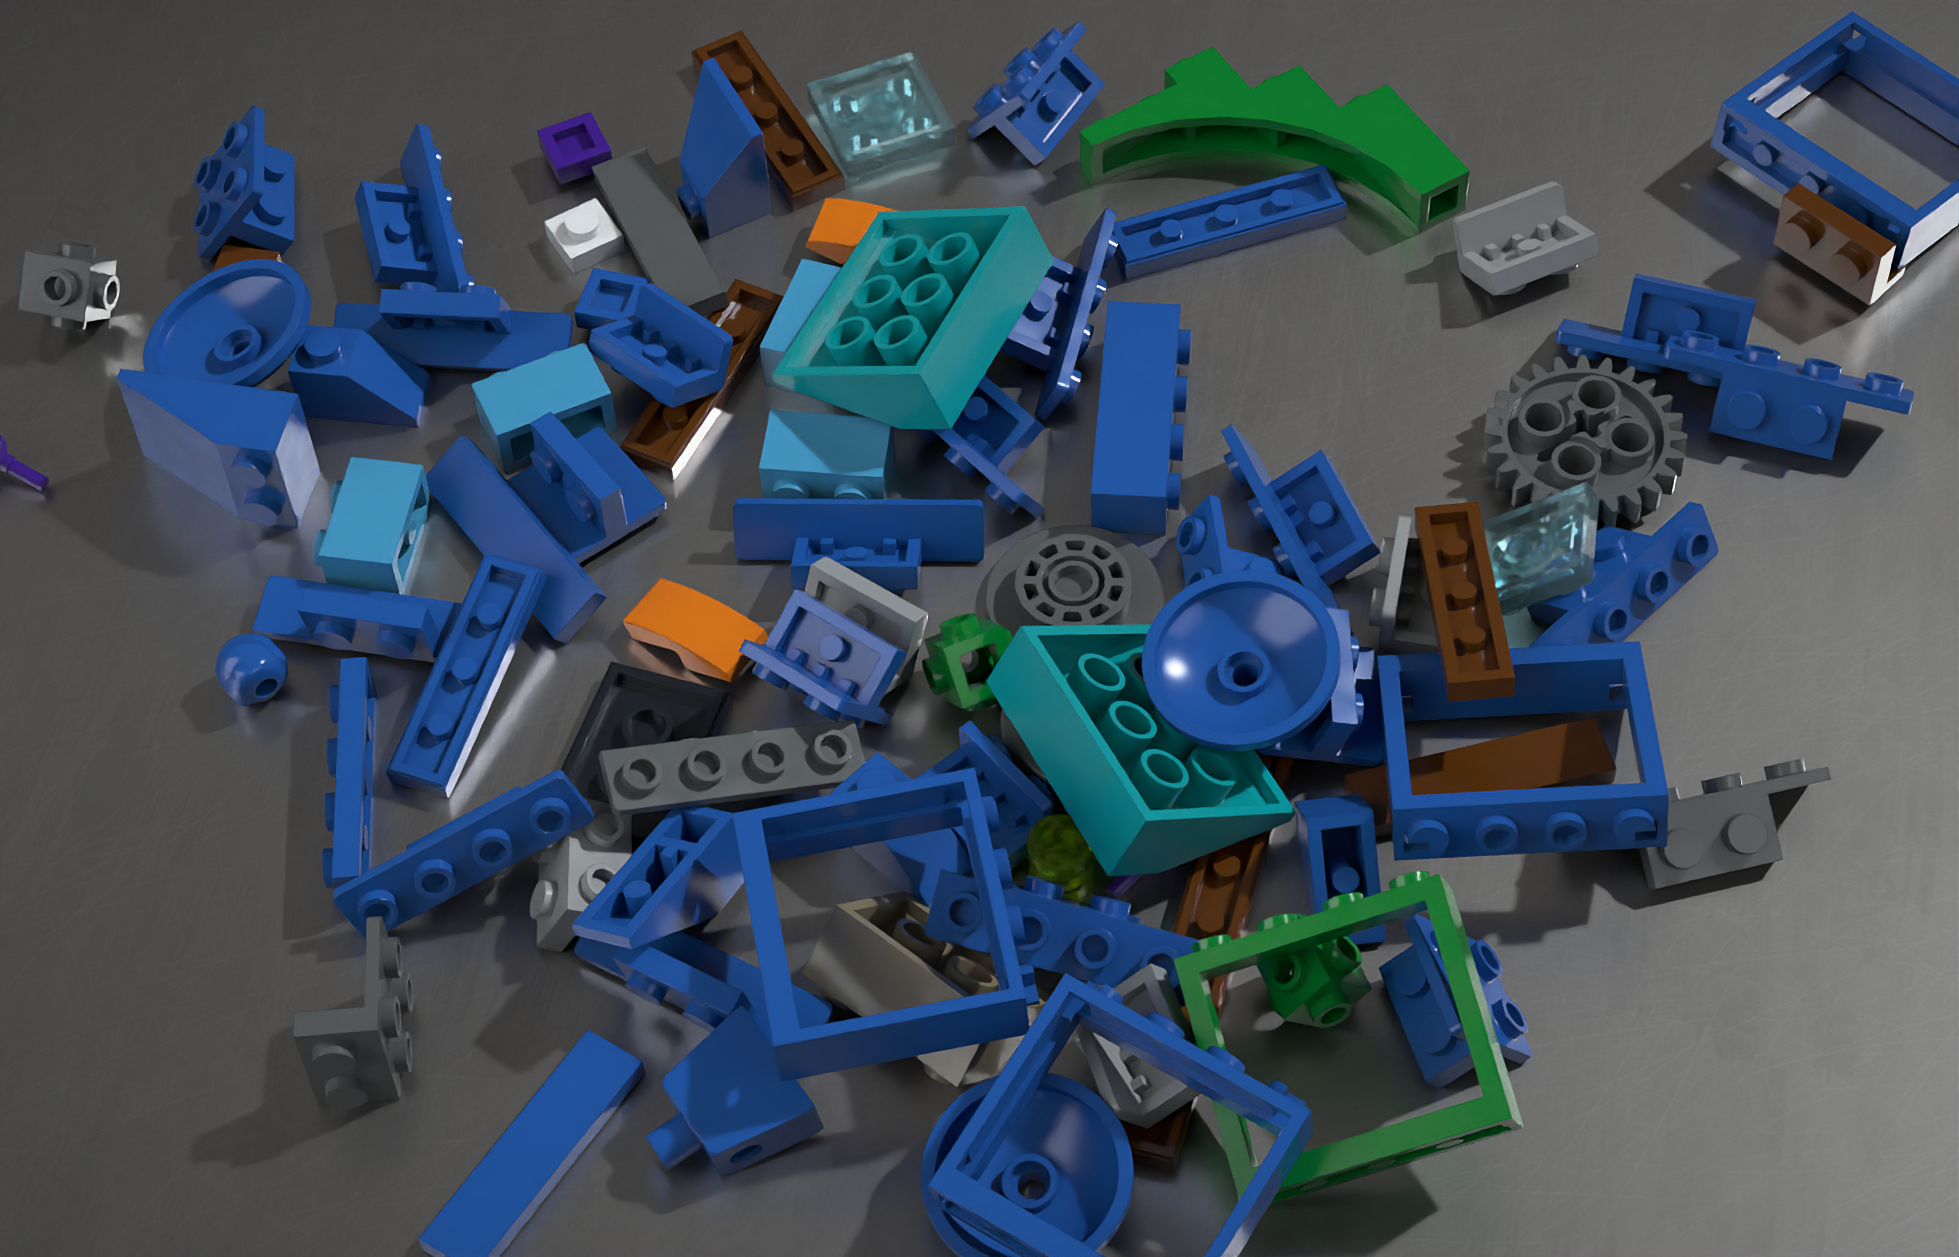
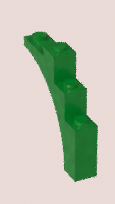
[1079,46,1470,234]

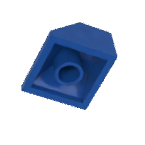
[676,57,773,238]

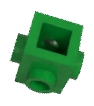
[922,613,1013,711]
[1256,914,1372,1028]

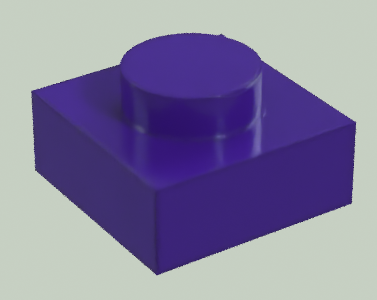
[537,112,613,185]

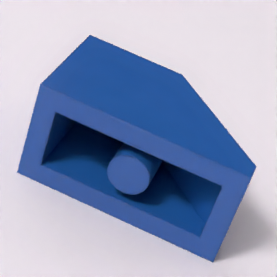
[288,325,431,428]
[830,752,973,908]
[1294,794,1386,945]

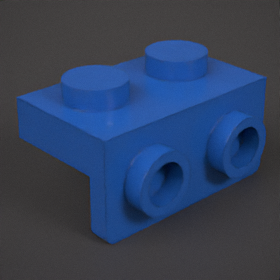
[588,283,733,408]
[915,721,1055,869]

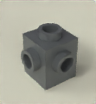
[18,241,120,330]

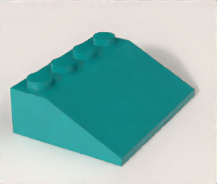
[771,206,1054,429]
[986,624,1296,876]

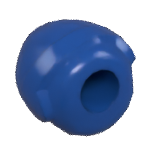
[215,634,288,707]

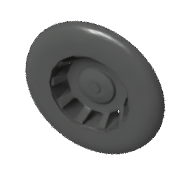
[986,525,1162,637]

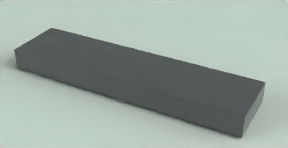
[591,146,729,316]

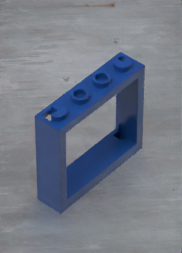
[1710,11,1959,271]
[1377,641,1669,861]
[732,768,1039,1082]
[928,973,1314,1257]

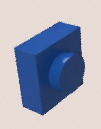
[574,268,650,330]

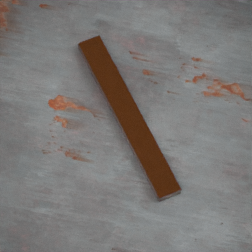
[1119,749,1296,1175]

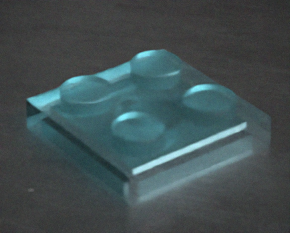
[807,51,956,178]
[1482,482,1599,616]

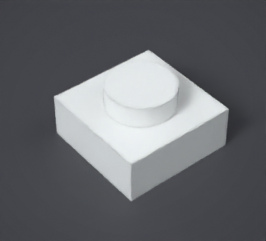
[544,198,626,274]

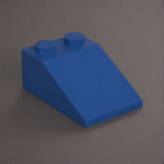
[117,369,320,528]

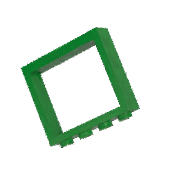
[1174,871,1524,1206]

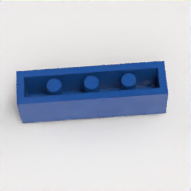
[1091,301,1192,535]

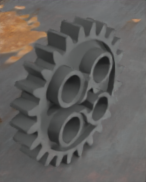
[1482,355,1687,531]

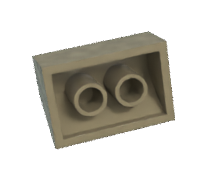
[802,891,1051,1087]

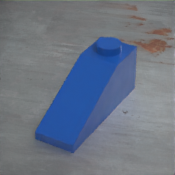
[572,806,744,949]

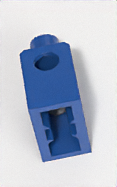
[645,1005,824,1176]

